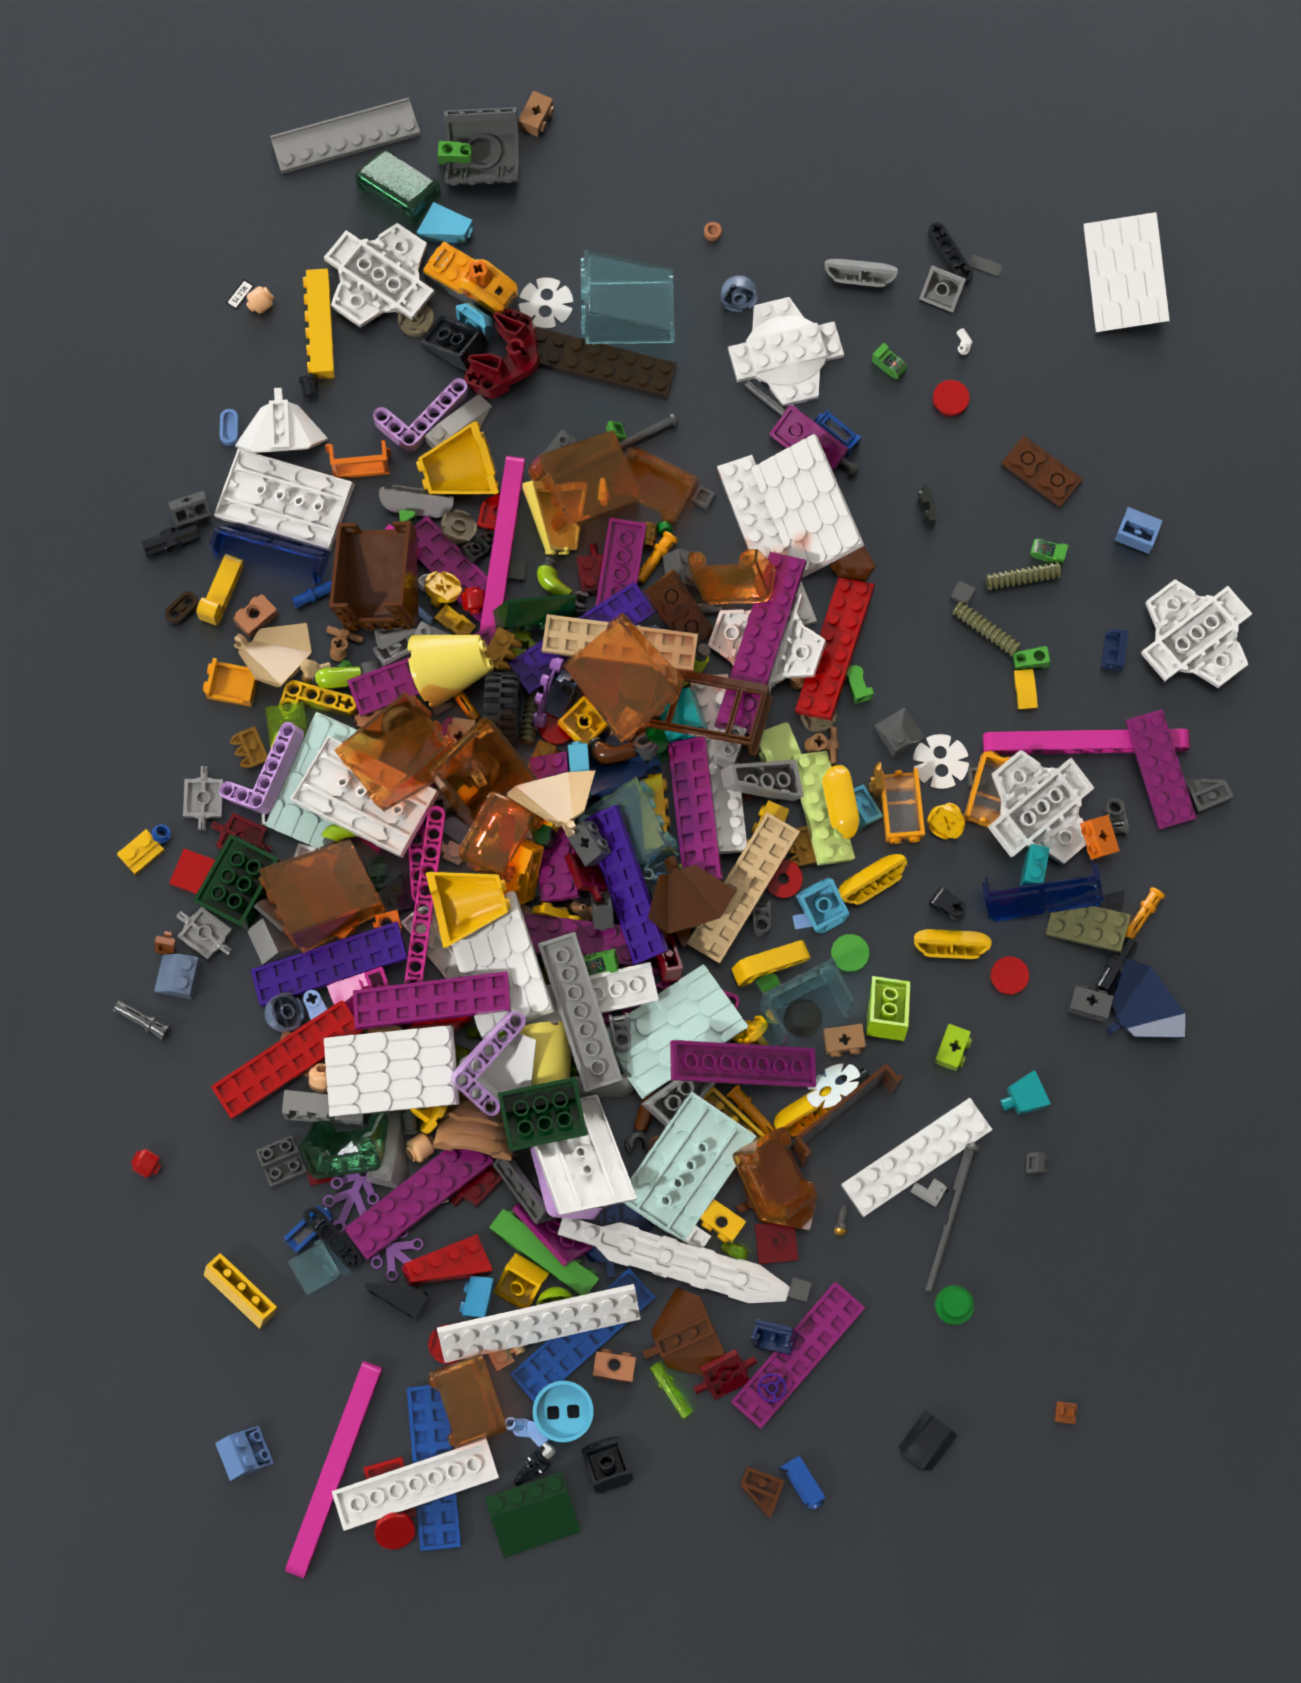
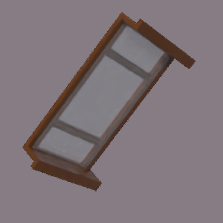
[790,1063,904,1168]

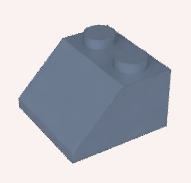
[154,954,201,1000]

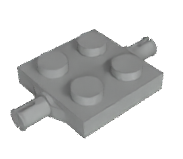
[183,766,224,831]
[176,906,233,961]

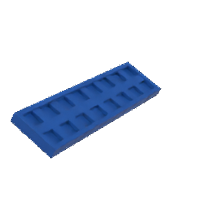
[509,1268,656,1402]
[407,1383,461,1551]

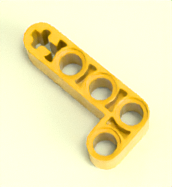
[197,554,244,626]
[279,680,358,719]
[731,940,811,987]

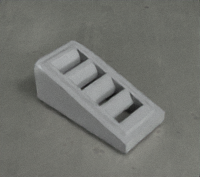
[375,628,416,650]

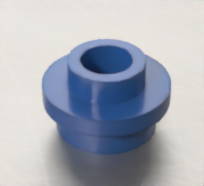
[151,824,171,843]

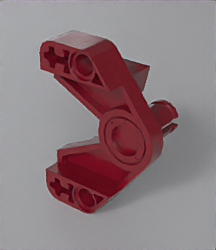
[464,308,540,399]

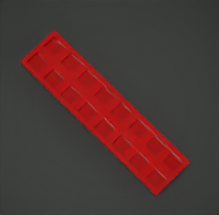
[795,577,875,721]
[211,999,364,1120]

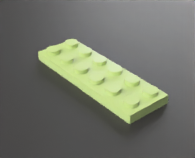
[790,751,855,865]

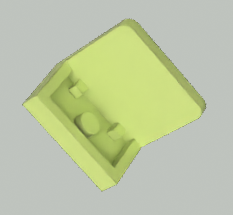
[758,722,801,762]

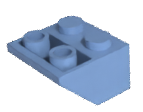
[1115,507,1163,554]
[215,1426,274,1481]

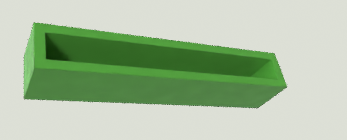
[489,1208,599,1296]

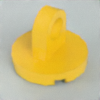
[424,571,462,608]
[927,803,966,839]
[733,1016,769,1045]
[410,1106,448,1134]

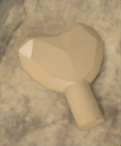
[300,659,331,683]

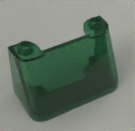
[355,150,441,226]
[299,1111,389,1179]

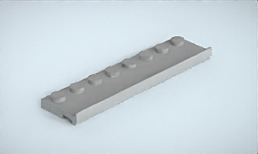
[270,98,420,174]

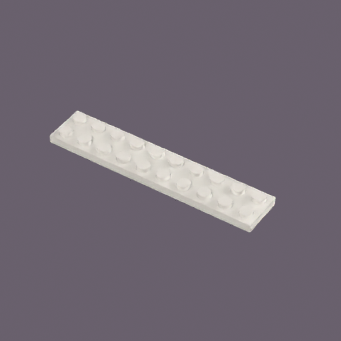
[717,455,817,627]
[690,674,747,854]
[437,1284,641,1363]

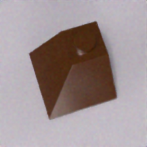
[829,546,876,582]

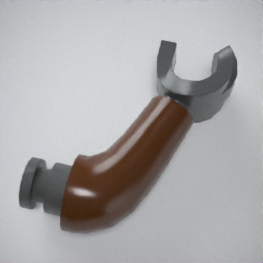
[589,732,659,765]
[624,1090,659,1153]

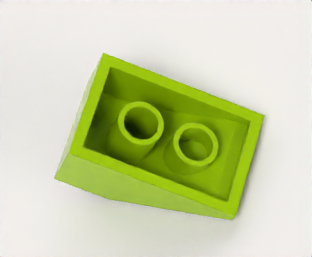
[866,976,910,1041]

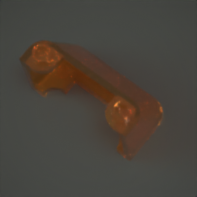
[610,446,700,522]
[688,549,776,604]
[459,790,544,884]
[733,1127,818,1221]
[428,1354,506,1450]

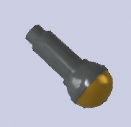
[834,1205,848,1236]

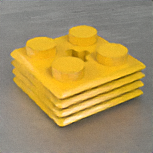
[557,696,611,746]

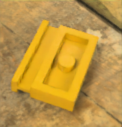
[117,829,165,876]

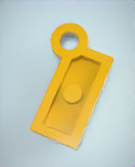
[532,902,582,920]

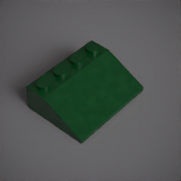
[193,834,285,931]
[498,1076,588,1152]
[485,1472,581,1558]

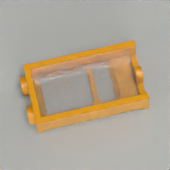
[963,751,1011,827]
[881,768,925,844]

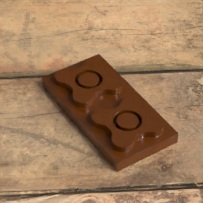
[1001,435,1083,508]
[644,570,713,644]

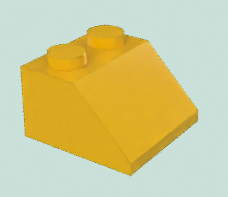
[493,1253,549,1309]

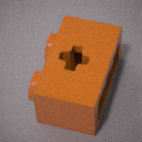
[1080,815,1120,860]

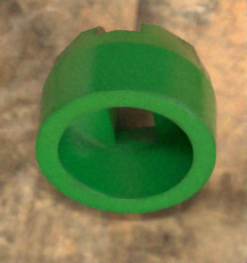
[657,520,673,536]

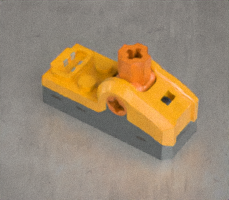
[423,241,518,321]

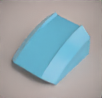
[456,303,495,341]
[795,878,850,933]

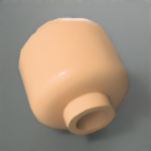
[246,286,274,314]
[308,1063,328,1093]
[405,1133,435,1163]

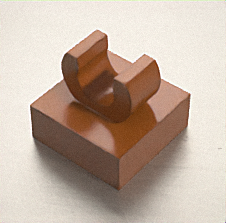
[155,931,176,954]
[1054,1401,1077,1425]

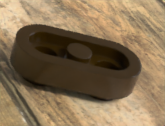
[165,591,198,624]

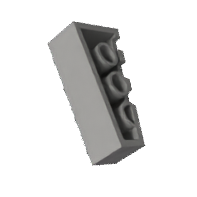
[720,760,804,802]
[641,1081,715,1126]
[282,1090,365,1125]

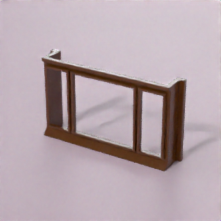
[638,668,773,756]

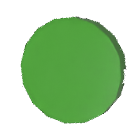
[831,934,869,973]

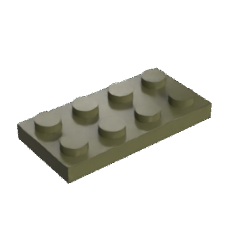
[1046,897,1131,953]

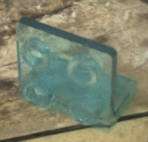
[288,1238,342,1295]

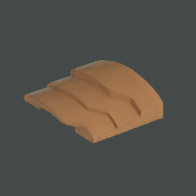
[433,1100,513,1161]

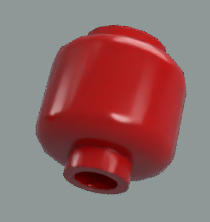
[461,586,485,615]
[130,1149,161,1178]

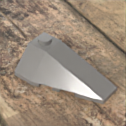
[425,394,492,449]
[366,1110,408,1189]

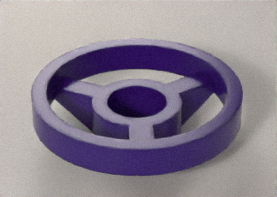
[758,1374,786,1402]

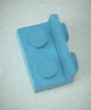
[854,784,883,831]

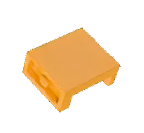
[203,658,258,707]

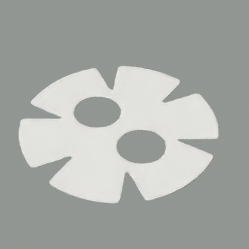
[519,278,573,328]
[913,734,969,789]
[807,1064,860,1108]

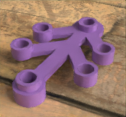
[532,657,565,729]
[322,1163,379,1235]
[371,1230,424,1282]

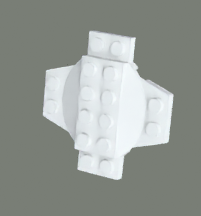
[324,223,434,328]
[728,297,844,407]
[1141,579,1252,688]
[708,594,826,695]
[988,750,1094,865]

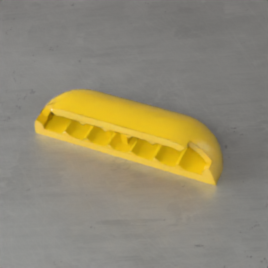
[822,765,859,839]
[838,854,907,905]
[914,929,992,959]
[774,1084,844,1137]

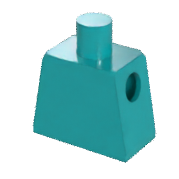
[1000,1070,1051,1115]

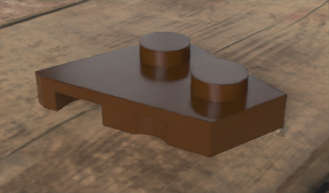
[740,1466,785,1518]

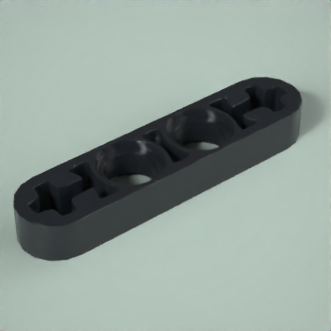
[928,222,973,285]
[303,1207,362,1269]

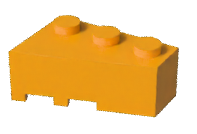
[500,839,544,905]

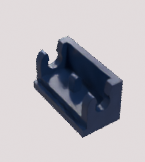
[1101,628,1129,671]
[751,1319,798,1355]

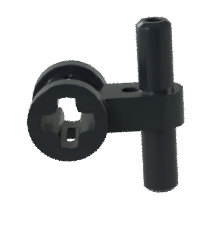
[514,1450,551,1486]

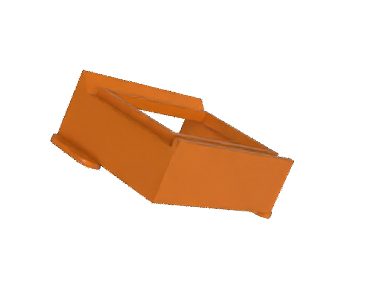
[325,440,391,479]

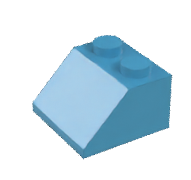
[459,1276,495,1320]

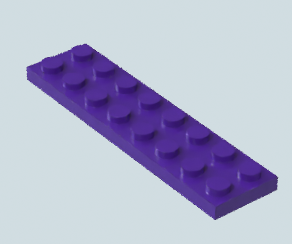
[508,582,655,695]
[584,805,669,965]
[251,922,408,1007]

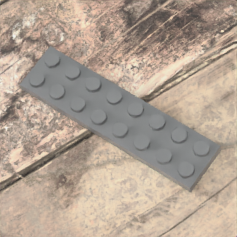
[538,932,623,1093]

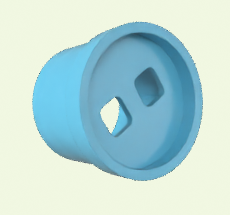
[533,1381,594,1442]

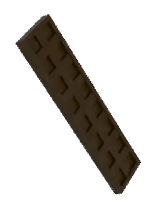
[536,327,677,399]

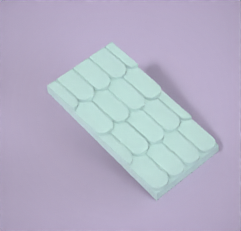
[265,712,387,856]
[606,964,749,1100]
[625,1092,756,1243]

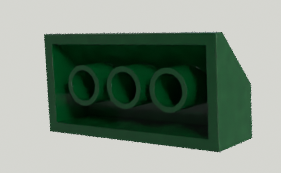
[493,594,576,633]

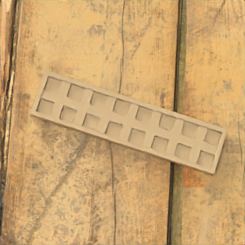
[542,614,698,672]
[687,812,800,964]

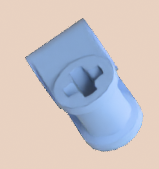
[303,990,327,1020]

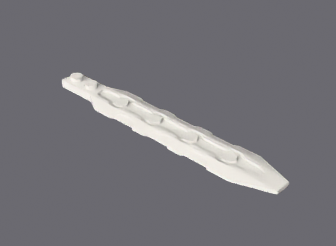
[557,1218,790,1303]

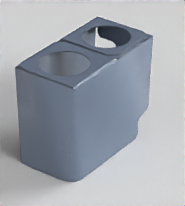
[546,669,580,718]

